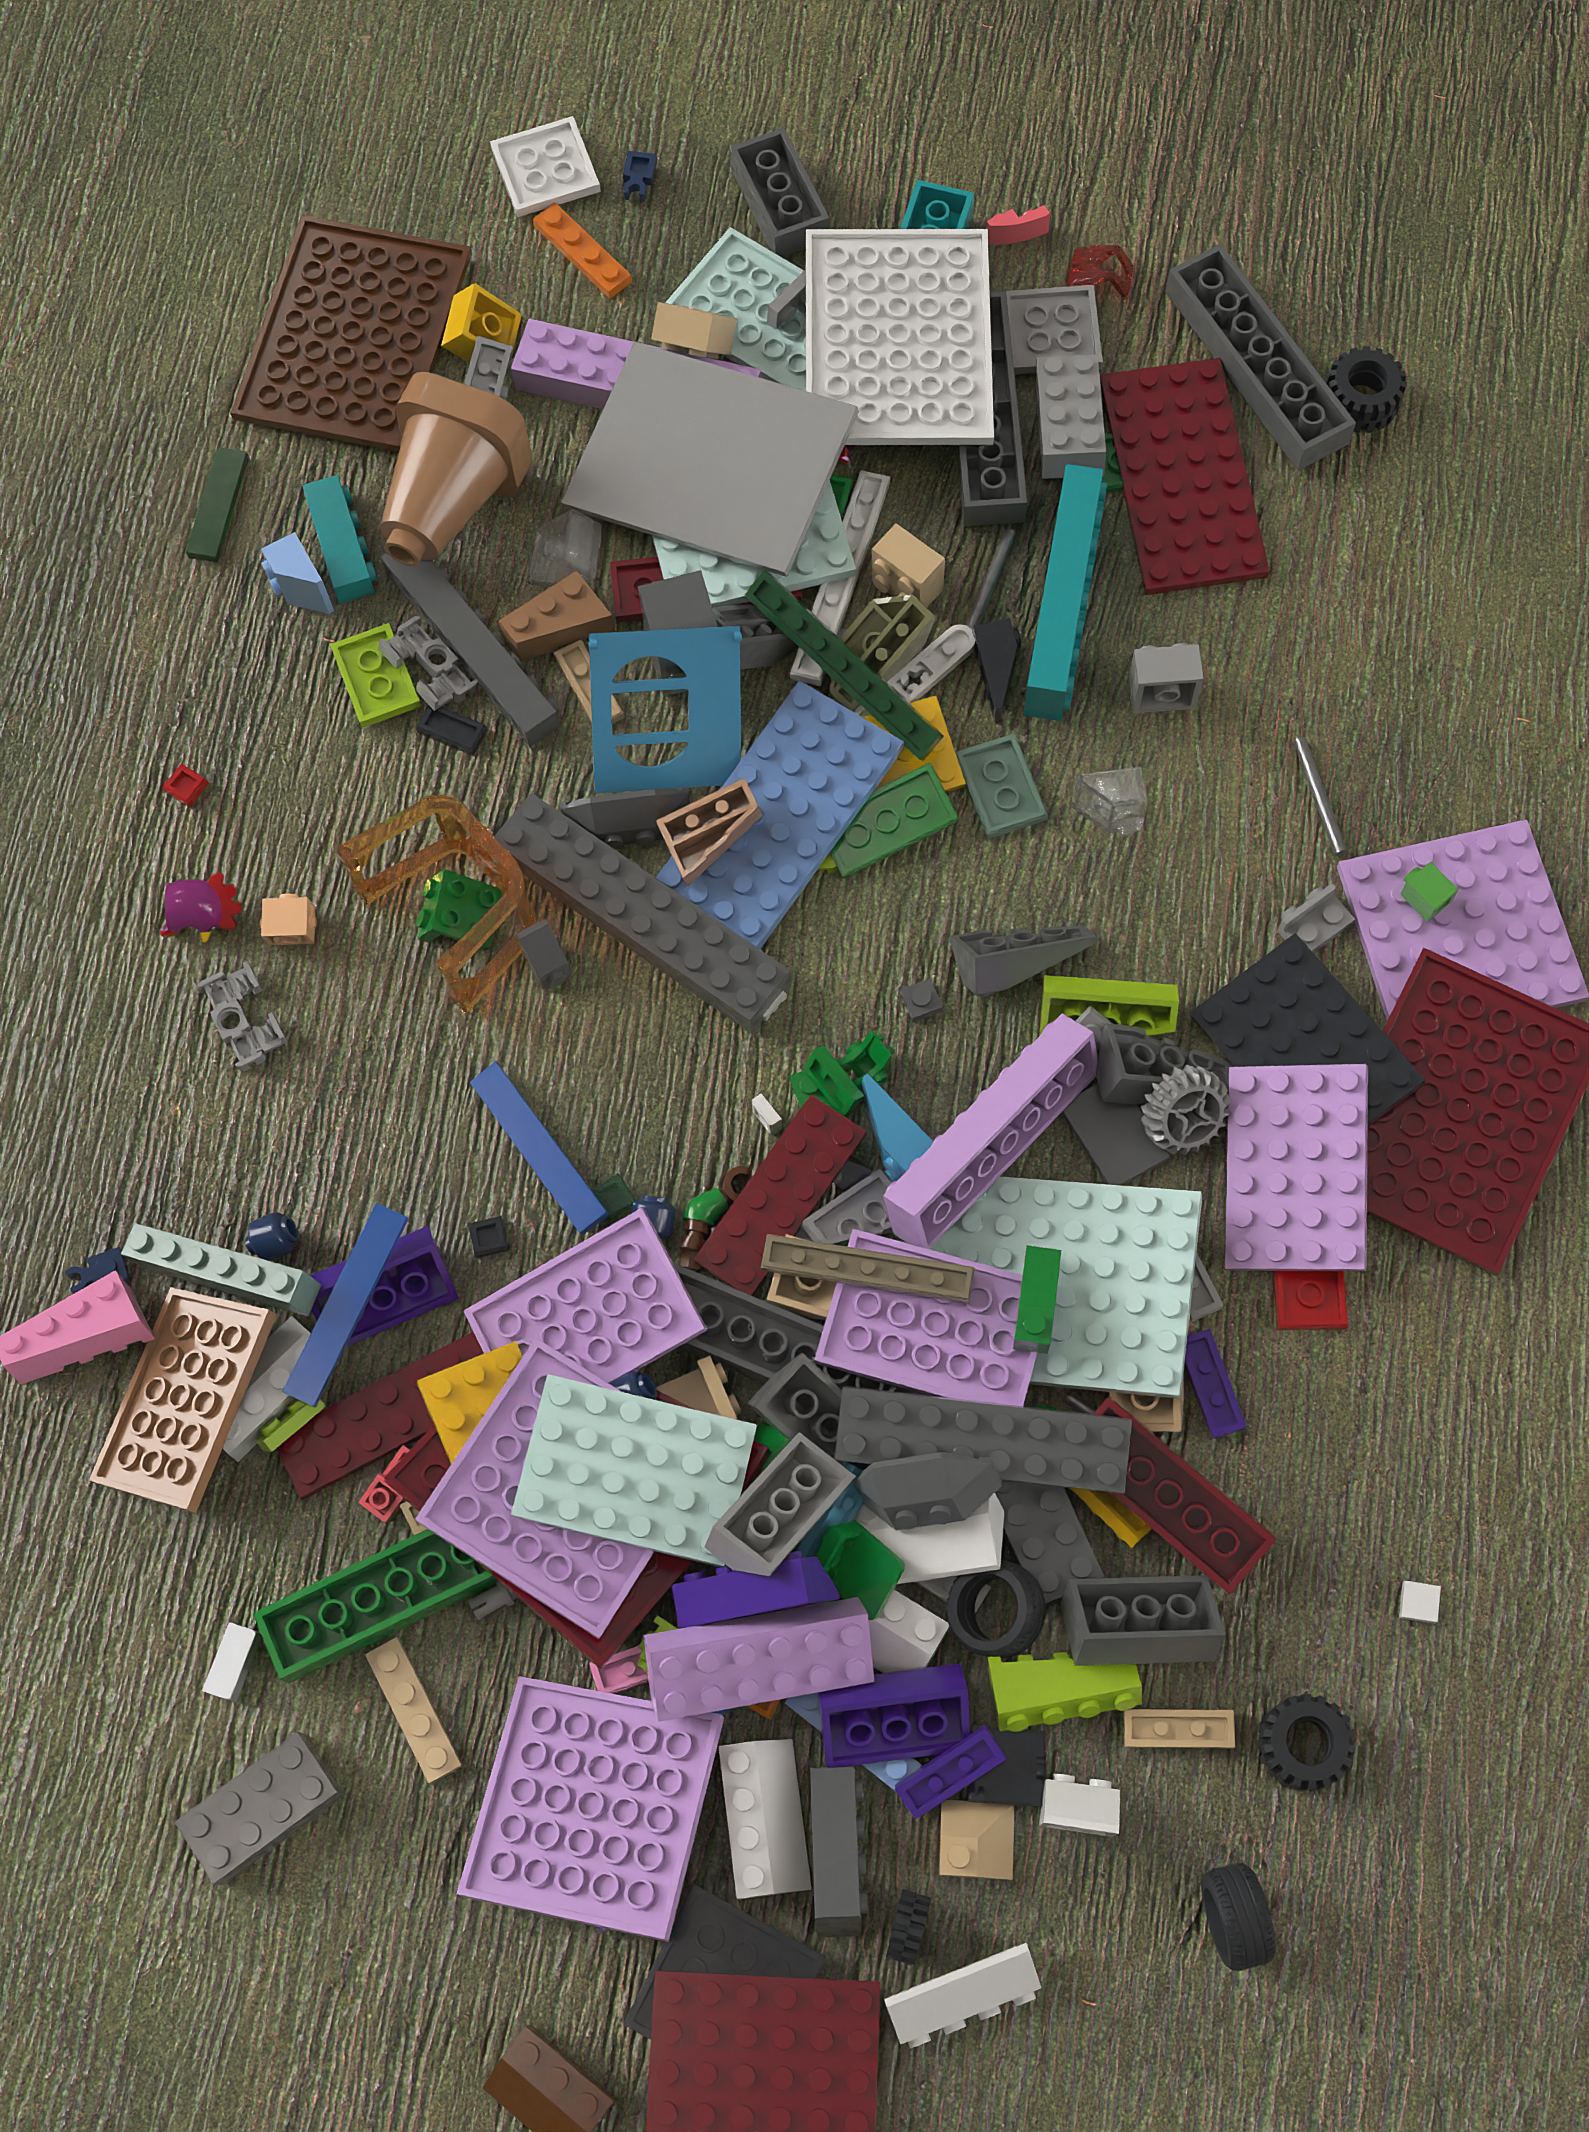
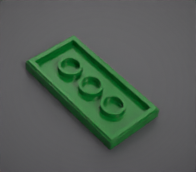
[830,763,959,879]

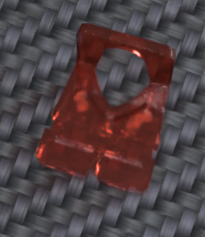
[1066,245,1134,297]

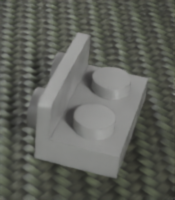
[464,336,514,400]
[1277,883,1355,953]

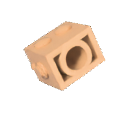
[260,894,317,945]

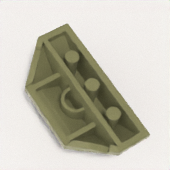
[829,595,936,712]

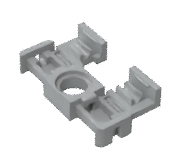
[379,616,478,711]
[197,961,287,1072]

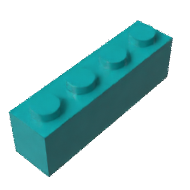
[302,475,377,603]

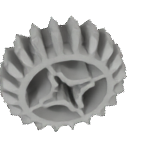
[1141,1064,1231,1156]

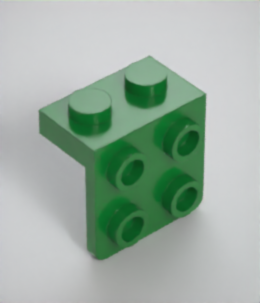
[416,869,502,949]
[813,1520,905,1620]

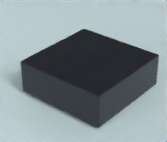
[468,1216,509,1258]

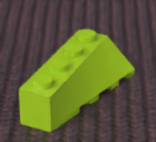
[1039,975,1179,1036]
[988,1652,1142,1732]

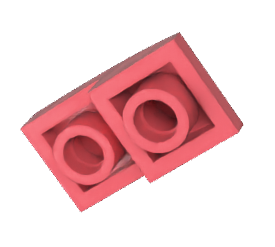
[986,205,1050,245]
[358,1445,412,1523]

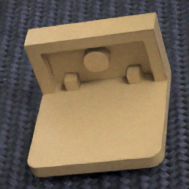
[656,1356,742,1420]

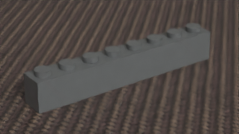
[381,553,560,747]

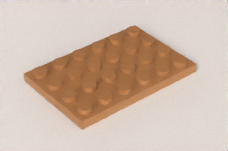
[89,1287,277,1513]

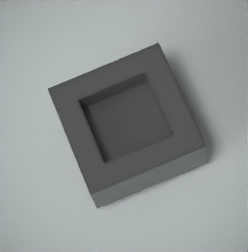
[900,978,943,1023]

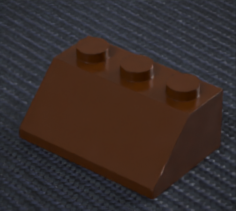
[483,2025,617,2132]

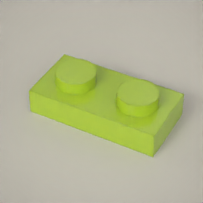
[255,1399,326,1452]

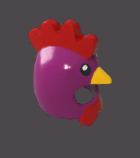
[160,872,242,943]

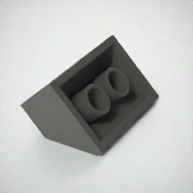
[747,1353,847,1466]

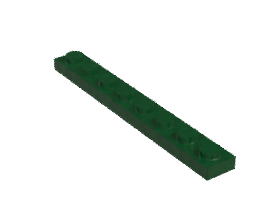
[745,570,944,761]

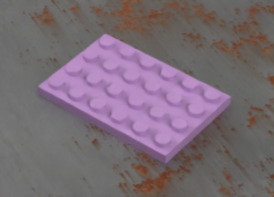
[1225,1064,1368,1271]
[464,1208,707,1383]
[814,1229,1037,1406]

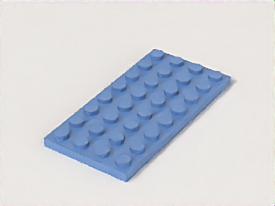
[656,680,905,949]

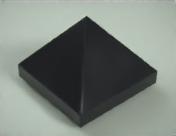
[833,1157,872,1192]

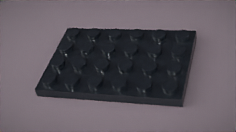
[1190,933,1425,1127]

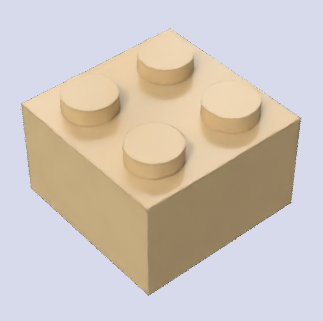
[651,302,737,359]
[872,524,945,607]

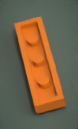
[533,202,632,299]

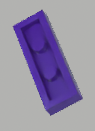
[1184,1329,1247,1440]
[895,1725,1007,1819]

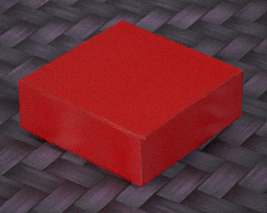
[162,763,209,808]

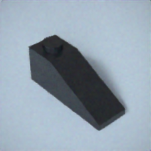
[972,618,1021,724]

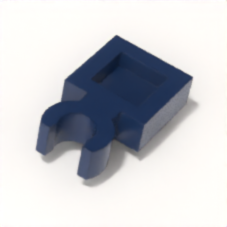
[623,151,658,202]
[65,1247,131,1294]

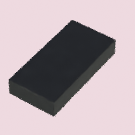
[416,705,488,756]

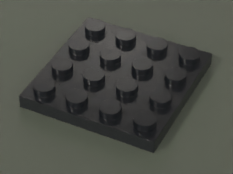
[623,1884,826,2040]

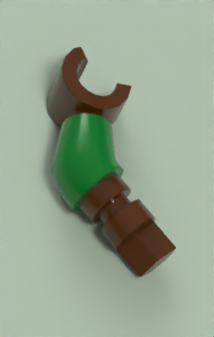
[679,1166,752,1271]

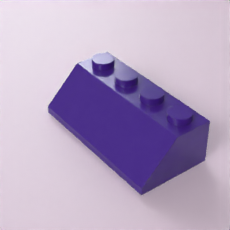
[310,1226,459,1347]
[672,1551,840,1629]
[817,1664,970,1768]

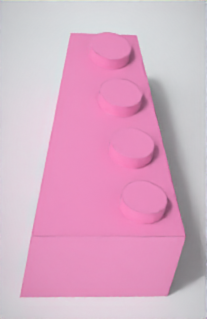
[0,1270,155,1384]

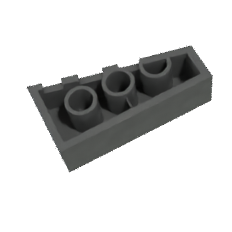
[810,1767,868,1938]

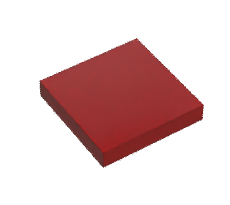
[1273,1271,1348,1330]

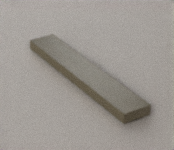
[761,1234,975,1304]

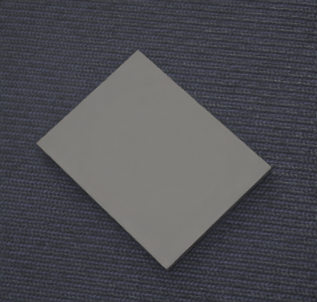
[561,341,859,577]

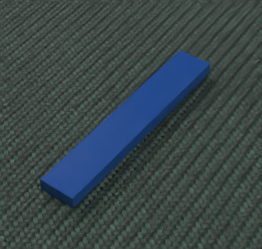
[470,1061,610,1235]
[282,1203,409,1408]

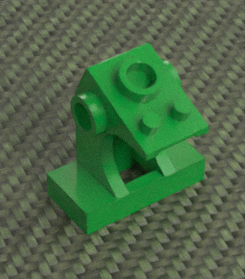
[803,1030,894,1117]

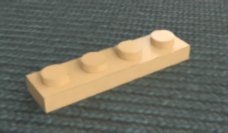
[365,1637,463,1784]

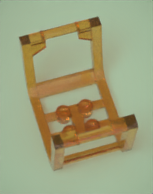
[337,795,537,1013]

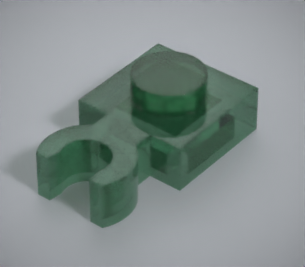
[591,1173,636,1221]

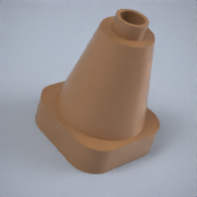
[380,372,533,566]

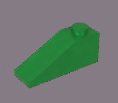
[1013,1245,1061,1354]

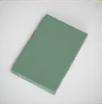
[955,733,1048,840]

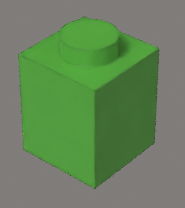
[1401,862,1458,922]

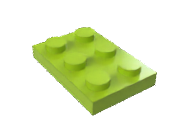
[330,623,421,728]

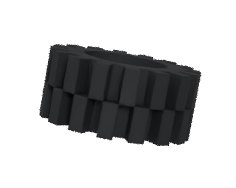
[886,1889,931,1966]

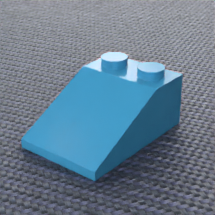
[862,1073,933,1182]

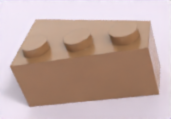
[499,570,615,661]
[656,778,762,887]

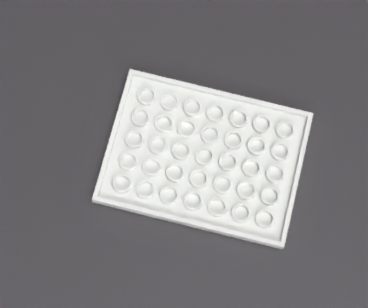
[806,229,994,445]

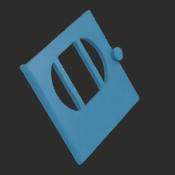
[588,626,742,793]

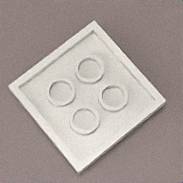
[490,116,601,217]

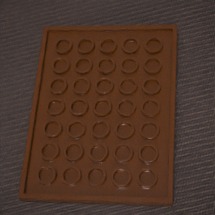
[230,215,472,452]

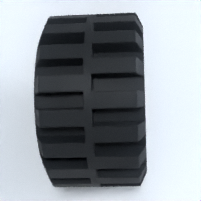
[1326,346,1407,433]
[1257,1694,1356,1791]

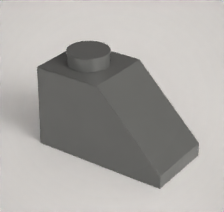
[516,918,571,989]

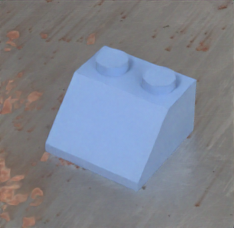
[261,532,334,614]

